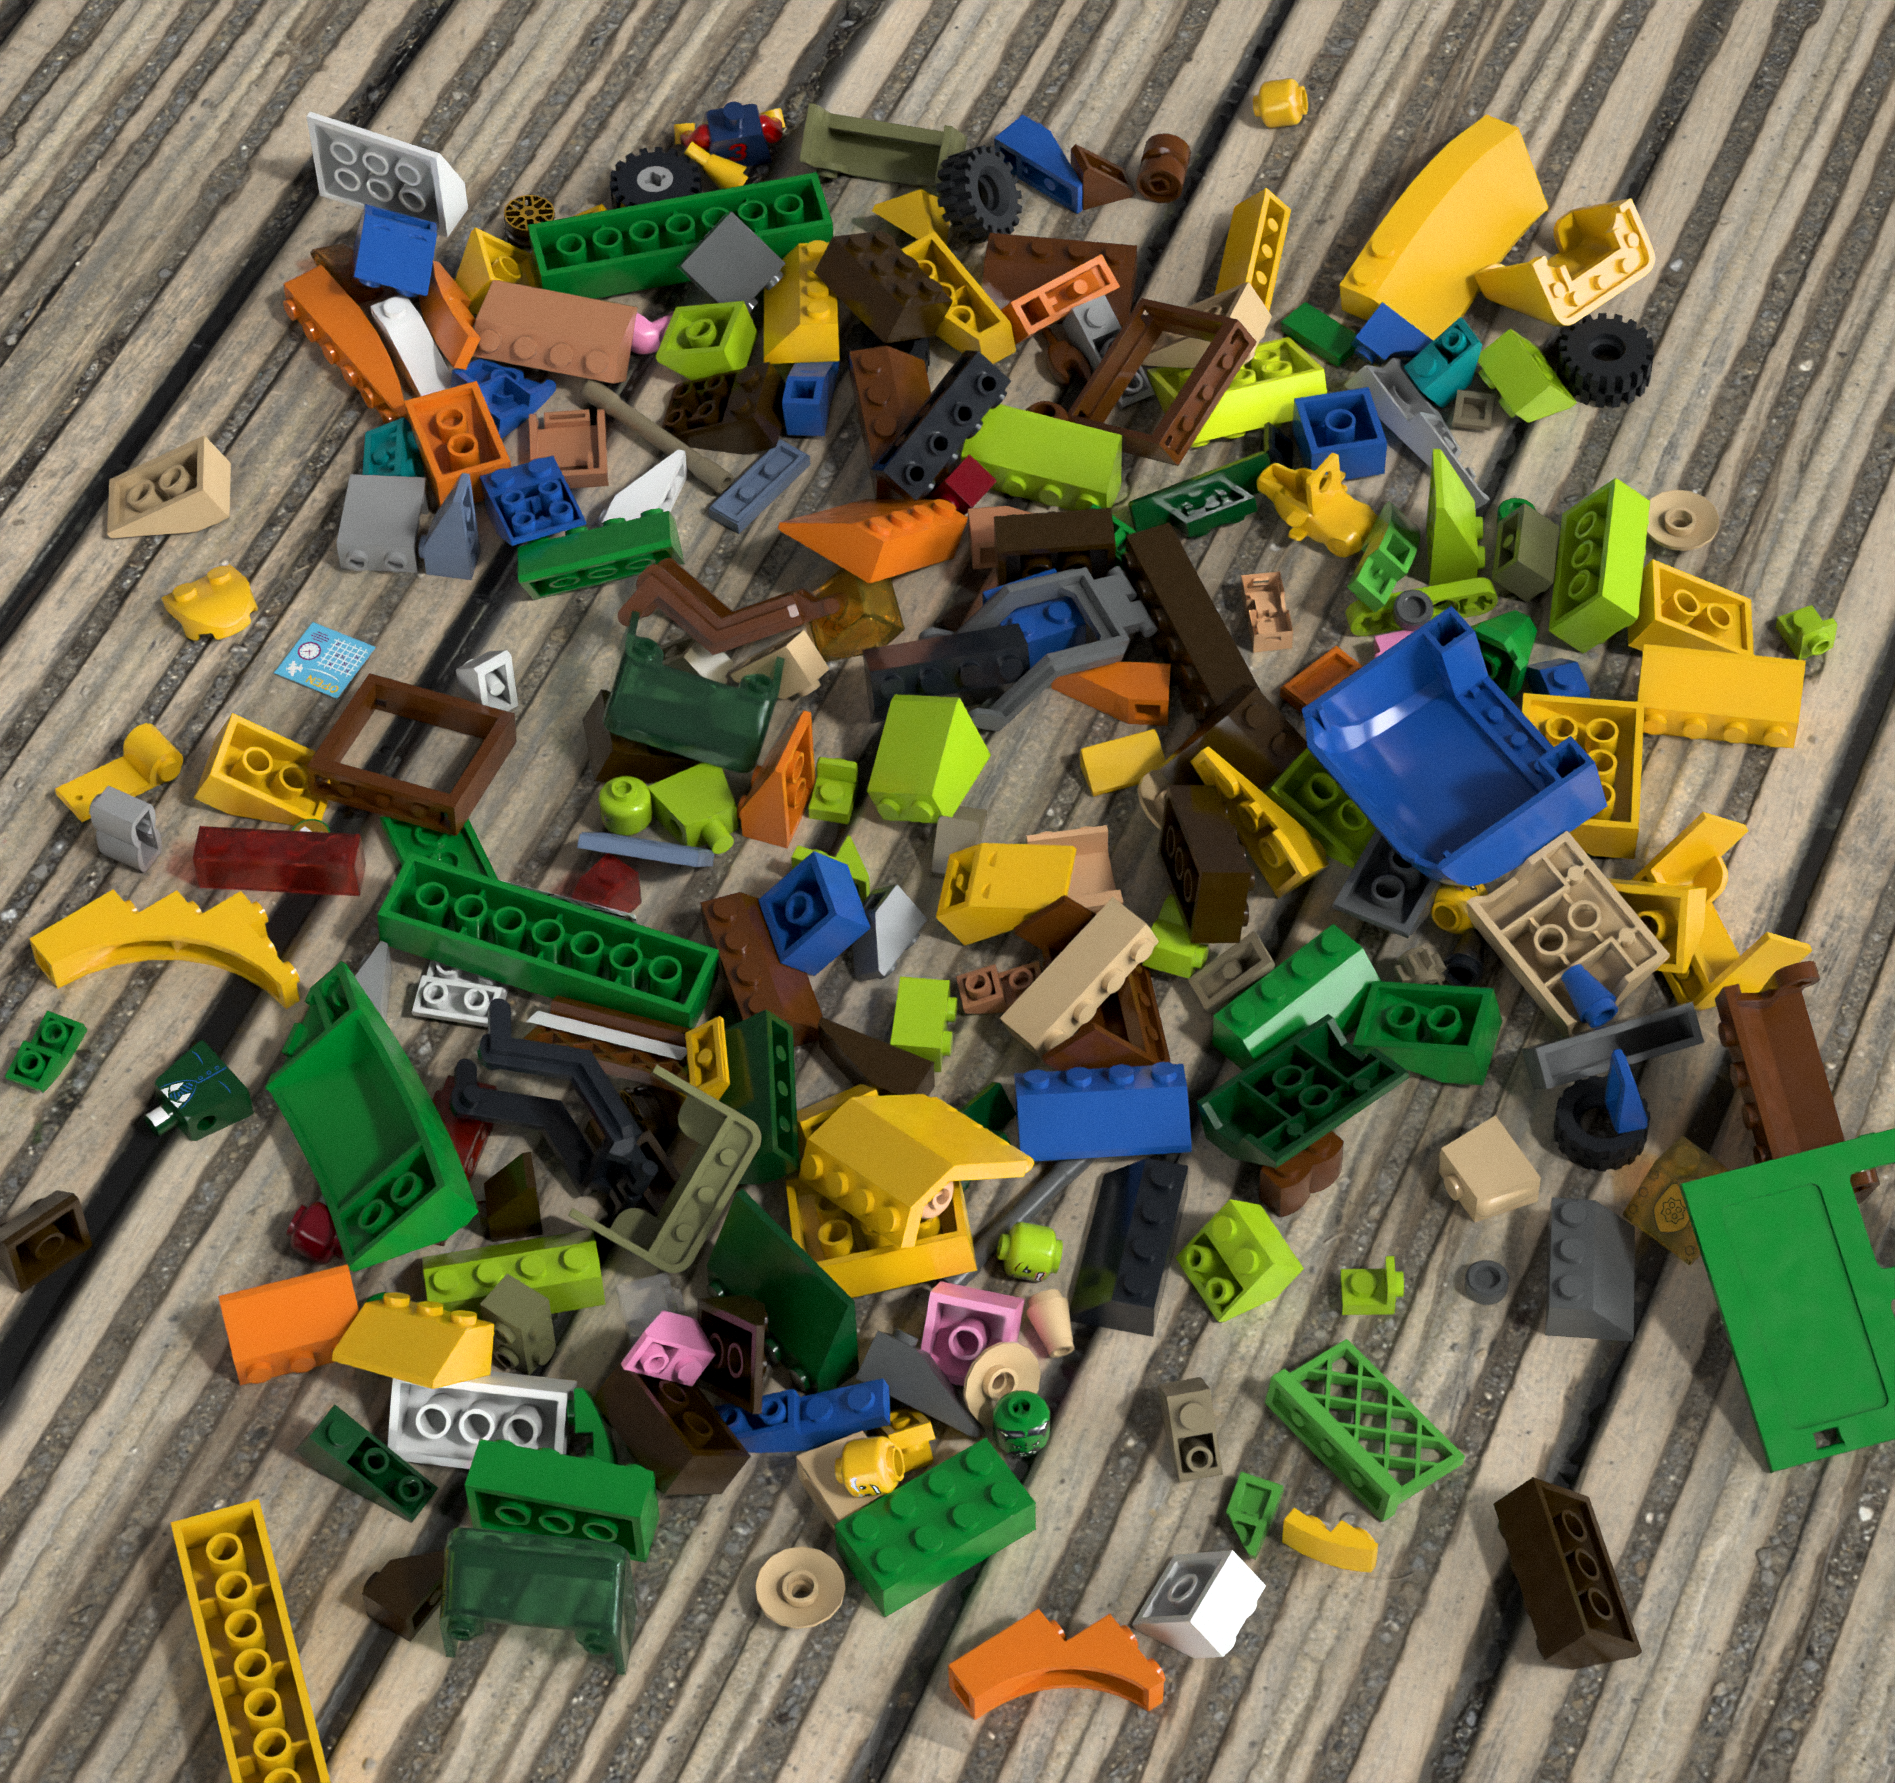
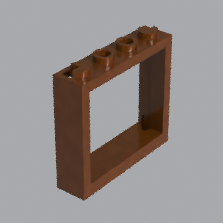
[1067,298,1257,466]
[307,673,517,836]

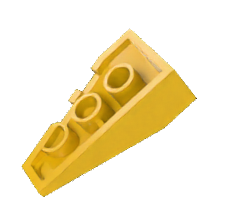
[1190,746,1329,899]

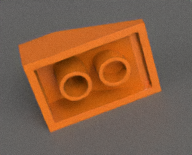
[404,381,511,508]
[737,710,816,849]

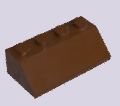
[982,233,1137,328]
[850,346,949,499]
[700,892,823,1047]

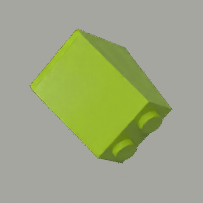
[867,694,991,823]

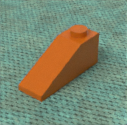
[1001,254,1120,346]

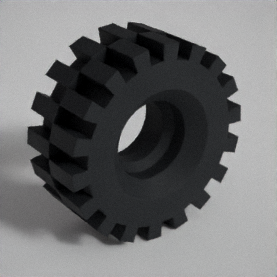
[936,145,1022,244]
[1556,313,1654,408]

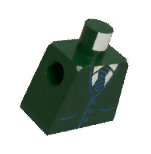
[144,1040,254,1141]

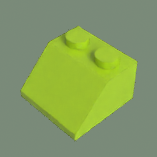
[655,301,759,381]
[1478,328,1577,423]

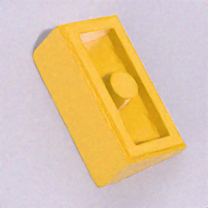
[1080,729,1165,797]
[685,1016,730,1101]

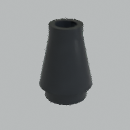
[1443,928,1486,987]

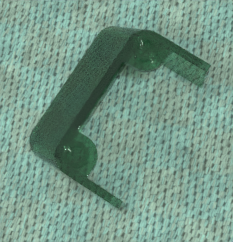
[602,610,785,773]
[439,1528,637,1675]

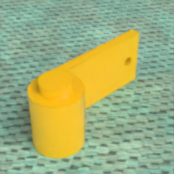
[55,723,184,822]

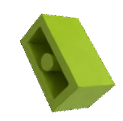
[890,976,958,1072]

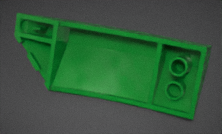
[265,961,479,1272]

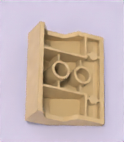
[1466,831,1670,1037]

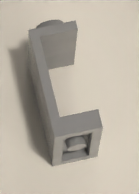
[336,474,430,573]

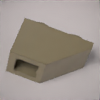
[1158,1377,1223,1482]

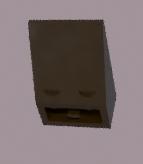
[661,362,786,455]
[582,689,722,784]

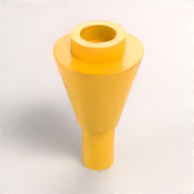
[684,142,748,190]

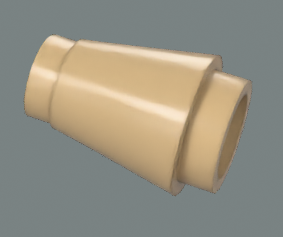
[1026,1289,1074,1358]

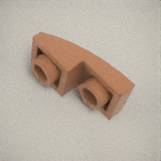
[956,960,1043,1014]

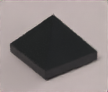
[1259,422,1293,469]

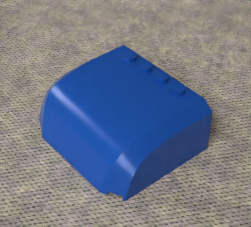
[1302,606,1607,886]

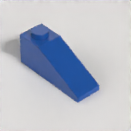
[994,115,1082,214]

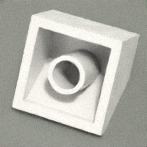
[1132,1550,1266,1658]

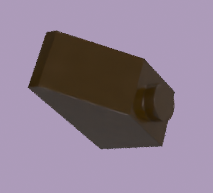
[477,1152,543,1242]
[362,1548,465,1642]

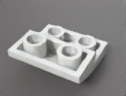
[412,960,510,1027]

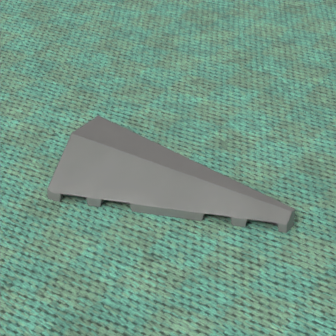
[1344,358,1490,509]

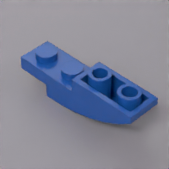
[714,1378,890,1453]

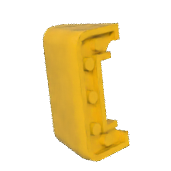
[1474,198,1655,327]

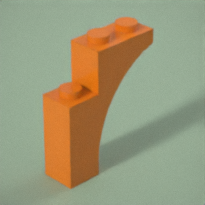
[948,1608,1166,1720]

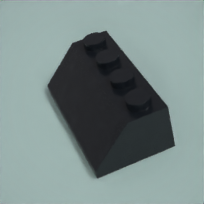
[862,623,1030,723]
[1069,1158,1188,1337]

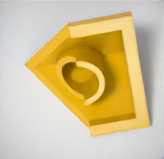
[872,189,950,245]

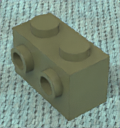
[1492,503,1560,602]
[480,1274,556,1375]

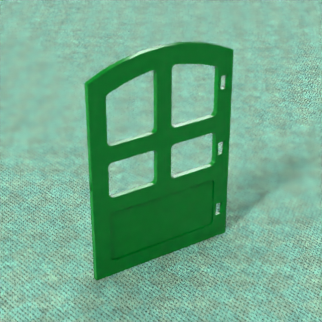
[1679,1128,1895,1473]

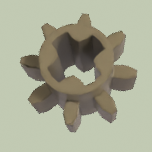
[1393,947,1447,985]

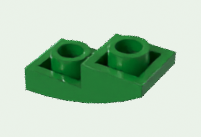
[5,1011,87,1093]
[567,1388,618,1465]

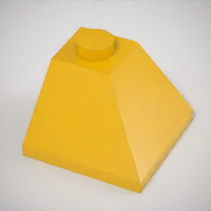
[455,227,540,315]

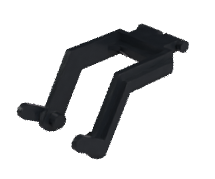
[449,998,658,1216]

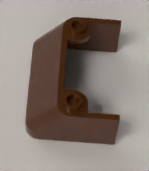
[1014,895,1170,1071]

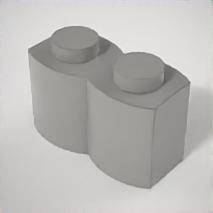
[89,786,162,873]

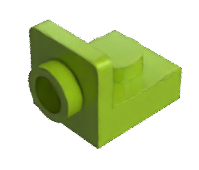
[1775,605,1838,660]
[808,757,859,824]
[1340,1256,1404,1315]

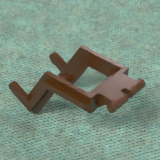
[617,557,848,655]

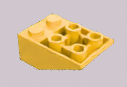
[936,843,1077,946]

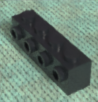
[871,350,1011,501]

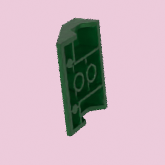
[1197,1014,1409,1168]

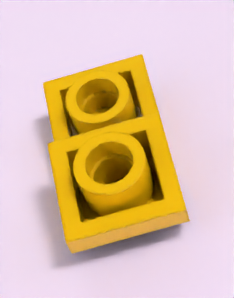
[1282,1508,1378,1573]

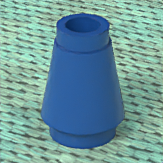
[1561,964,1618,1028]

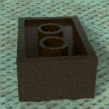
[1158,684,1308,790]
[695,1295,768,1414]

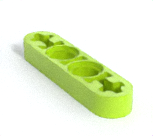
[1345,577,1498,636]

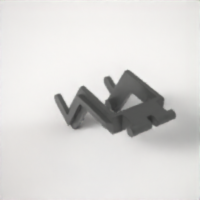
[918,566,1158,731]

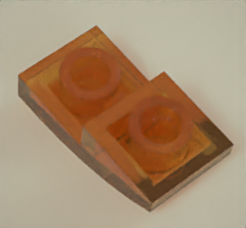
[310,243,384,304]

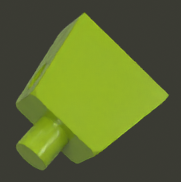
[648,757,738,854]

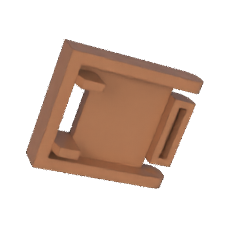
[529,409,609,489]

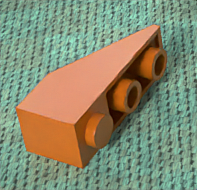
[1051,661,1171,726]

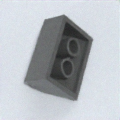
[1545,1197,1635,1342]

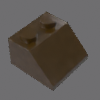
[0,1190,93,1294]

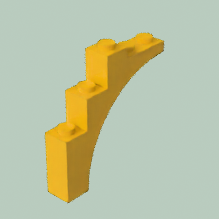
[29,889,300,1009]

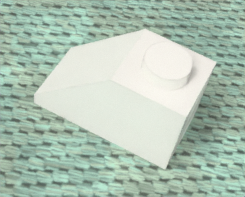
[456,650,518,711]

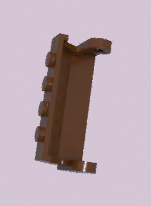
[1715,961,1880,1204]

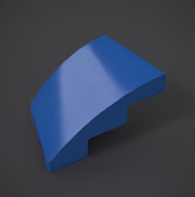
[451,358,556,439]

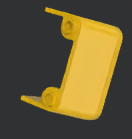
[1631,812,1813,1011]

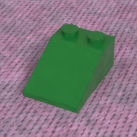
[1352,981,1502,1085]

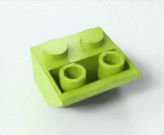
[1175,1199,1304,1323]

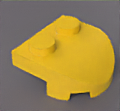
[161,564,258,641]

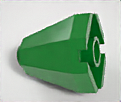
[1471,610,1537,698]

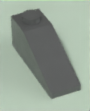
[855,1328,985,1438]

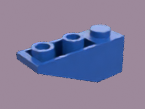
[782,349,842,436]

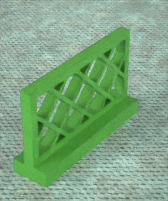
[1265,1339,1465,1522]

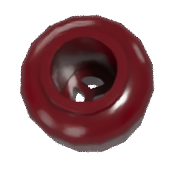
[286,1201,344,1265]

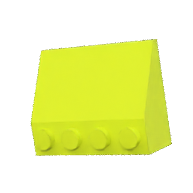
[1147,337,1327,447]

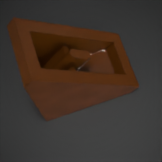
[1071,144,1136,210]

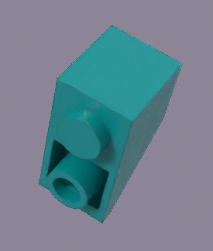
[1404,317,1483,409]

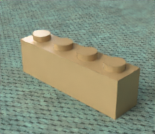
[999,897,1159,1061]

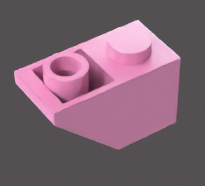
[621,1310,716,1386]

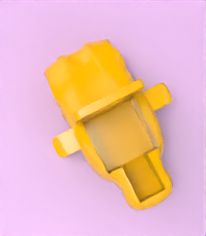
[1256,453,1378,558]

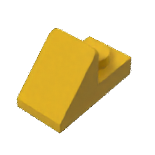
[874,1406,935,1473]

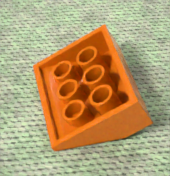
[777,499,968,584]

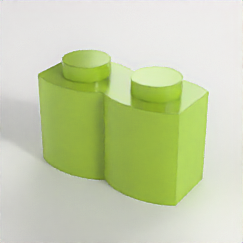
[1142,894,1215,979]

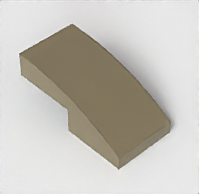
[1452,366,1497,431]

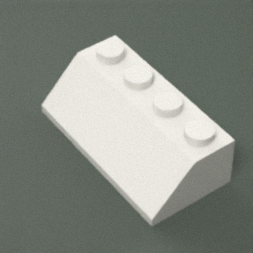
[387,1371,577,1469]

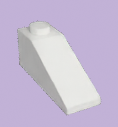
[370,294,451,397]
[598,449,688,528]

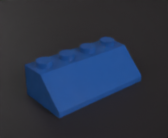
[1014,1062,1192,1161]

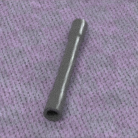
[936,1158,1096,1286]

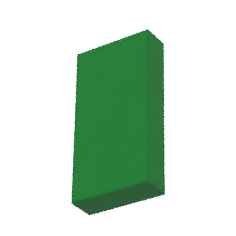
[1281,302,1357,367]

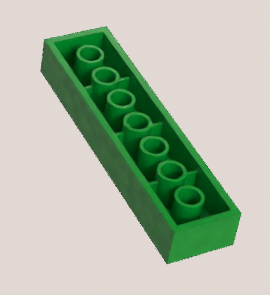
[528,172,833,299]
[377,852,719,1029]

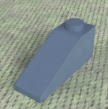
[419,473,481,580]

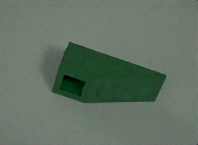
[295,1404,438,1523]

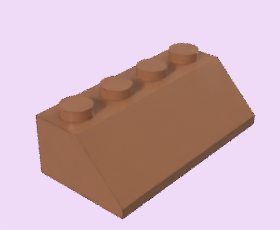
[473,280,638,384]

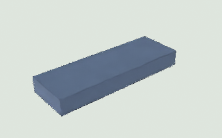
[708,439,810,534]

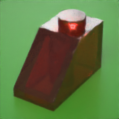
[571,853,642,913]

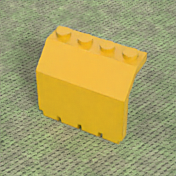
[798,1094,1034,1248]

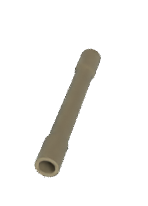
[581,379,734,494]

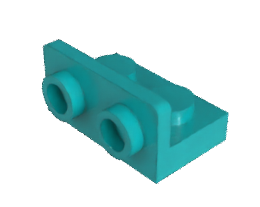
[362,417,424,477]

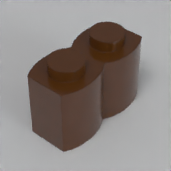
[1259,1131,1344,1217]

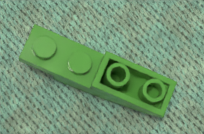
[1347,501,1420,612]

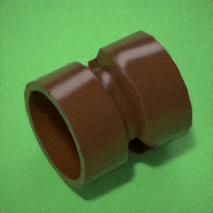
[1136,133,1191,203]

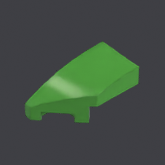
[1226,1472,1284,1560]

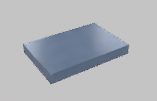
[577,832,715,867]

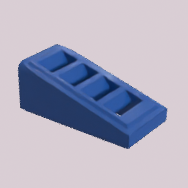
[1604,1049,1648,1134]

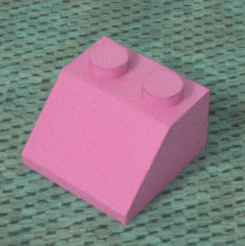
[921,1281,1025,1386]

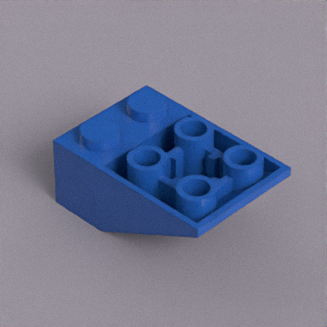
[353,204,437,297]
[480,456,586,546]

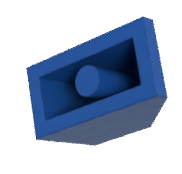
[1525,658,1590,698]

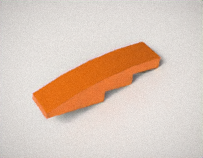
[419,261,481,370]

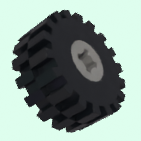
[609,147,702,209]

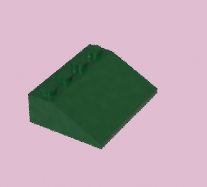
[706,1189,859,1394]

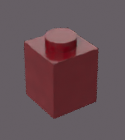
[928,454,997,515]

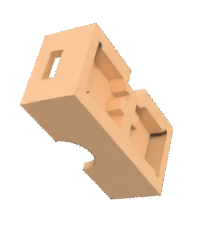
[1241,571,1293,653]

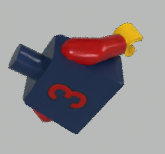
[674,101,786,173]

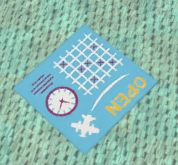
[274,622,376,699]

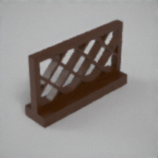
[523,995,692,1092]

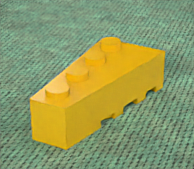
[901,231,1016,364]

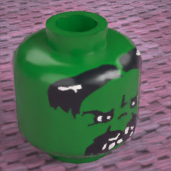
[993,1390,1050,1456]

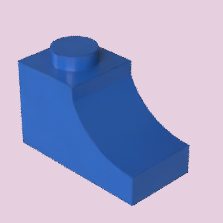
[1351,302,1433,366]

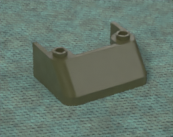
[799,103,967,197]
[567,1065,761,1273]

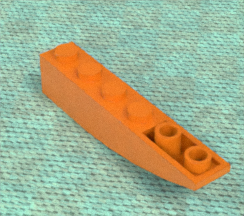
[283,265,408,425]

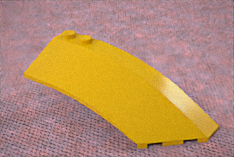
[1339,114,1548,341]

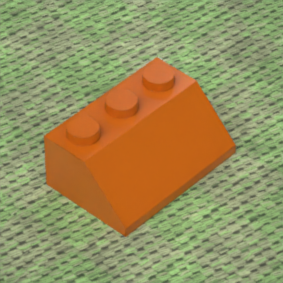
[218,1264,359,1386]

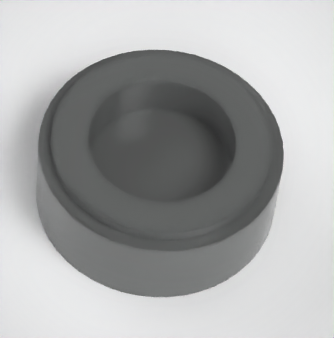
[1392,590,1434,631]
[1464,1260,1509,1305]

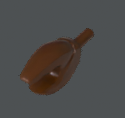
[1042,328,1092,387]

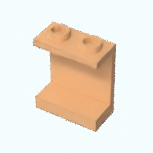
[1026,825,1123,914]

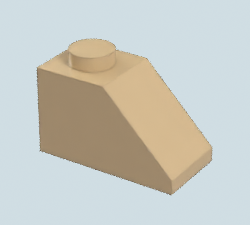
[730,629,829,700]

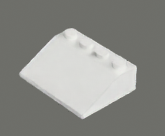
[306,112,468,238]

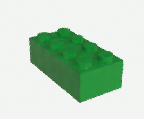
[834,1438,1036,1617]
[465,1439,660,1563]

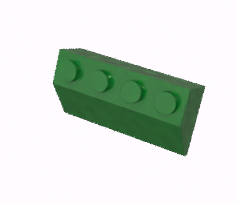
[518,508,685,600]
[1212,924,1381,1071]

